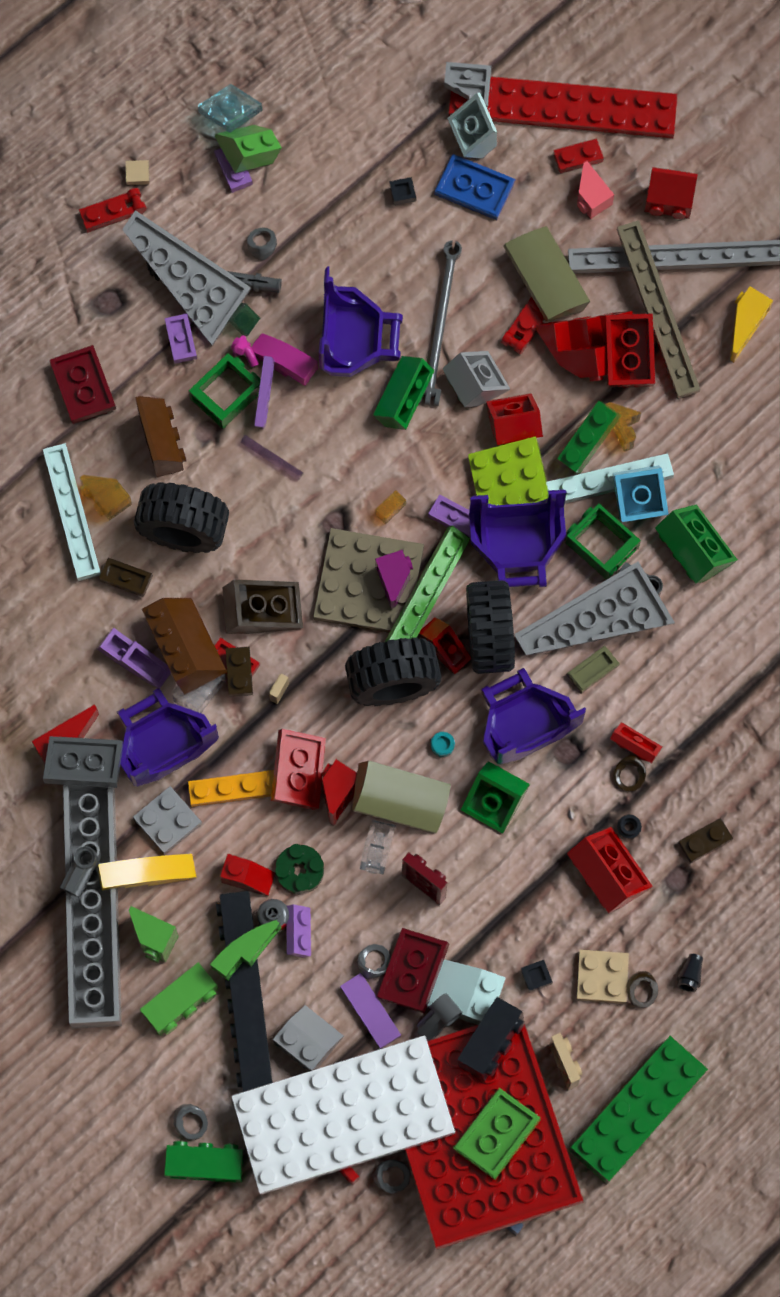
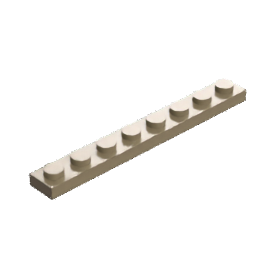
[617,220,700,399]

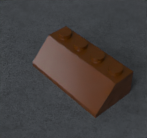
[142,598,227,695]

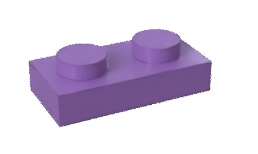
[214,148,253,193]
[165,314,197,364]
[428,494,470,538]
[287,904,311,958]

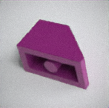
[375,550,413,609]

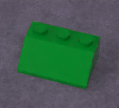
[655,504,738,584]

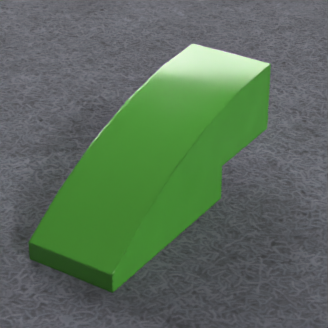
[210,920,282,980]

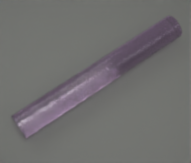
[241,435,304,480]

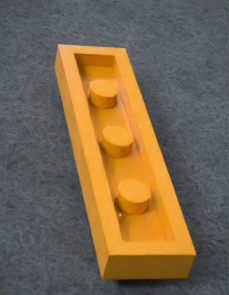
[188,770,274,807]

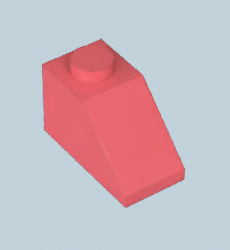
[577,161,614,219]

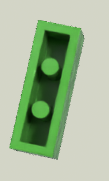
[140,962,218,1036]

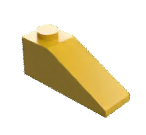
[730,286,773,362]

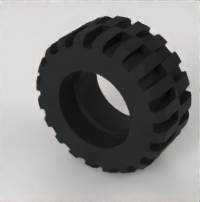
[134,482,229,553]
[466,580,515,674]
[345,638,442,706]

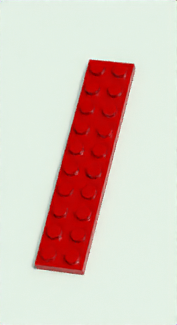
[449,77,678,139]

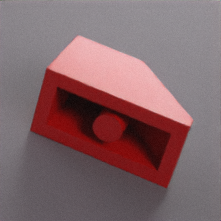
[419,617,471,674]
[220,854,275,896]

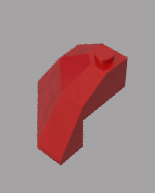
[536,311,633,381]

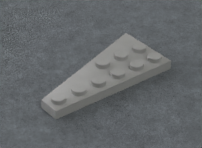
[122,210,251,346]
[514,562,675,656]

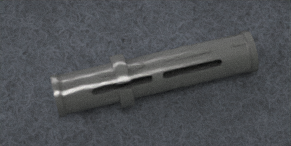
[227,271,282,293]

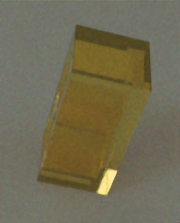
[375,490,406,524]

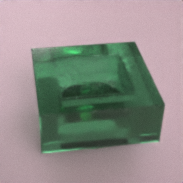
[228,303,260,336]

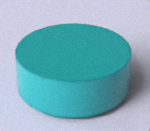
[431,732,455,757]

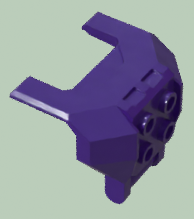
[319,266,403,377]
[469,489,567,588]
[481,668,586,764]
[117,688,219,786]

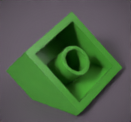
[215,125,282,173]
[129,906,179,963]

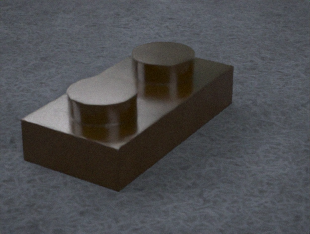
[99,557,153,597]
[226,646,253,697]
[678,818,733,864]

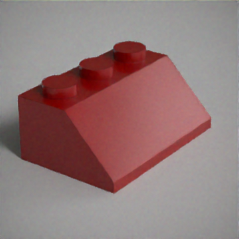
[606,313,655,388]
[567,827,653,914]

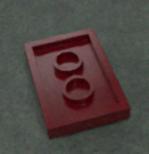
[49,345,116,424]
[402,852,448,905]
[377,928,450,1014]

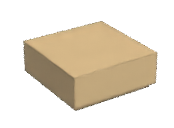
[126,160,149,185]
[269,674,289,704]

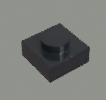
[389,177,417,206]
[520,960,553,993]

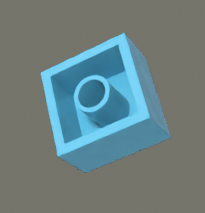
[612,465,669,522]

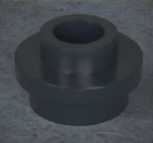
[617,814,642,839]

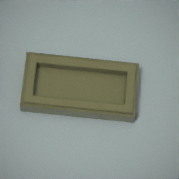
[567,646,620,693]

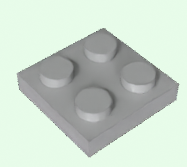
[133,786,202,855]

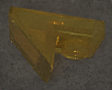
[606,402,641,452]

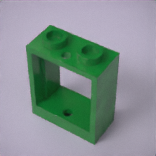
[189,353,261,429]
[565,504,641,580]

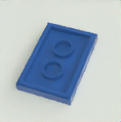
[434,154,515,220]

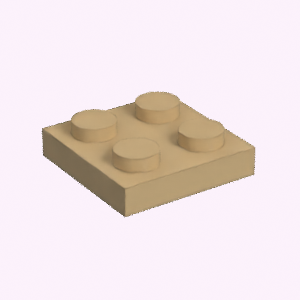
[576,950,629,1004]
[548,1033,582,1090]

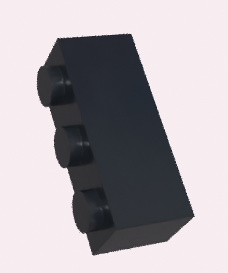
[457,997,525,1081]

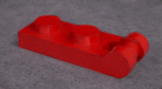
[79,188,147,233]
[501,297,545,355]

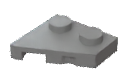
[444,62,491,109]

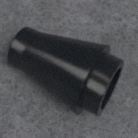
[677,953,703,992]

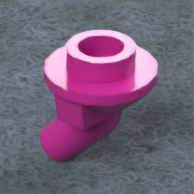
[231,335,259,367]

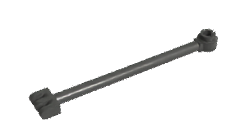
[419,240,462,406]

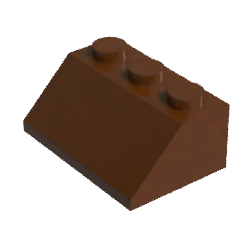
[135,396,186,478]

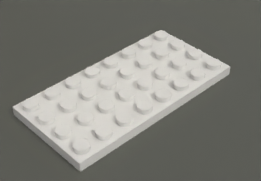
[232,1036,456,1195]

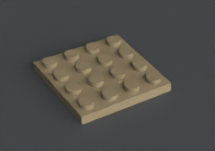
[314,528,424,633]

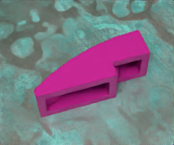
[251,333,318,386]

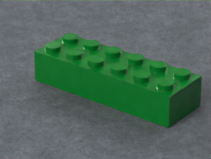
[569,1036,708,1185]

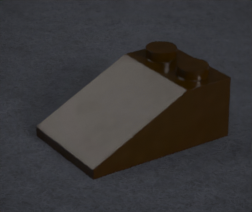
[222,579,303,634]

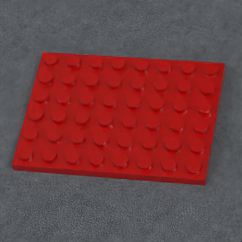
[406,1024,584,1250]

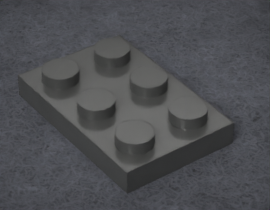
[43,736,123,788]

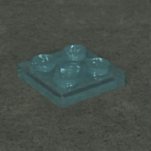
[198,84,263,133]

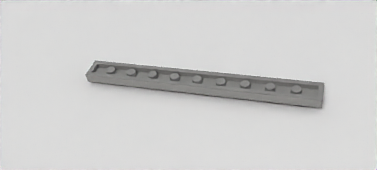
[568,240,780,274]

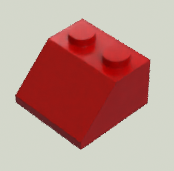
[644,167,698,219]
[486,393,543,445]
[321,759,357,826]

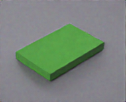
[454,1088,541,1180]

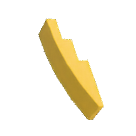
[97,854,197,890]

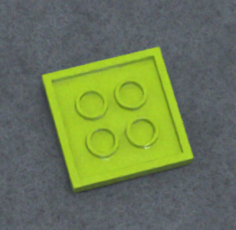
[468,436,549,505]

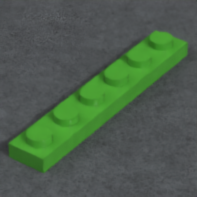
[385,525,470,642]

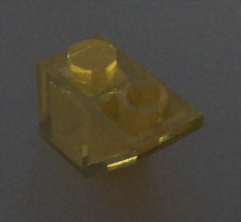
[79,475,132,521]

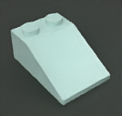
[427,959,506,1025]

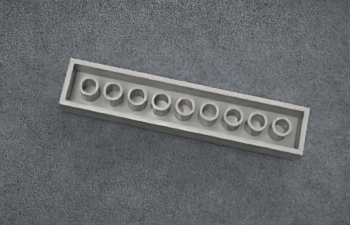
[63,785,122,1029]

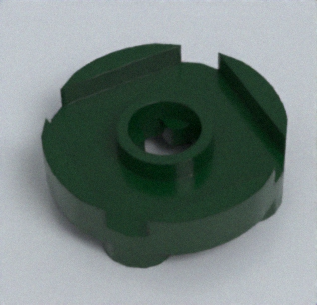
[275,844,324,894]

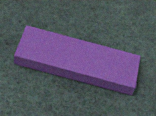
[255,356,275,428]
[340,973,401,1049]

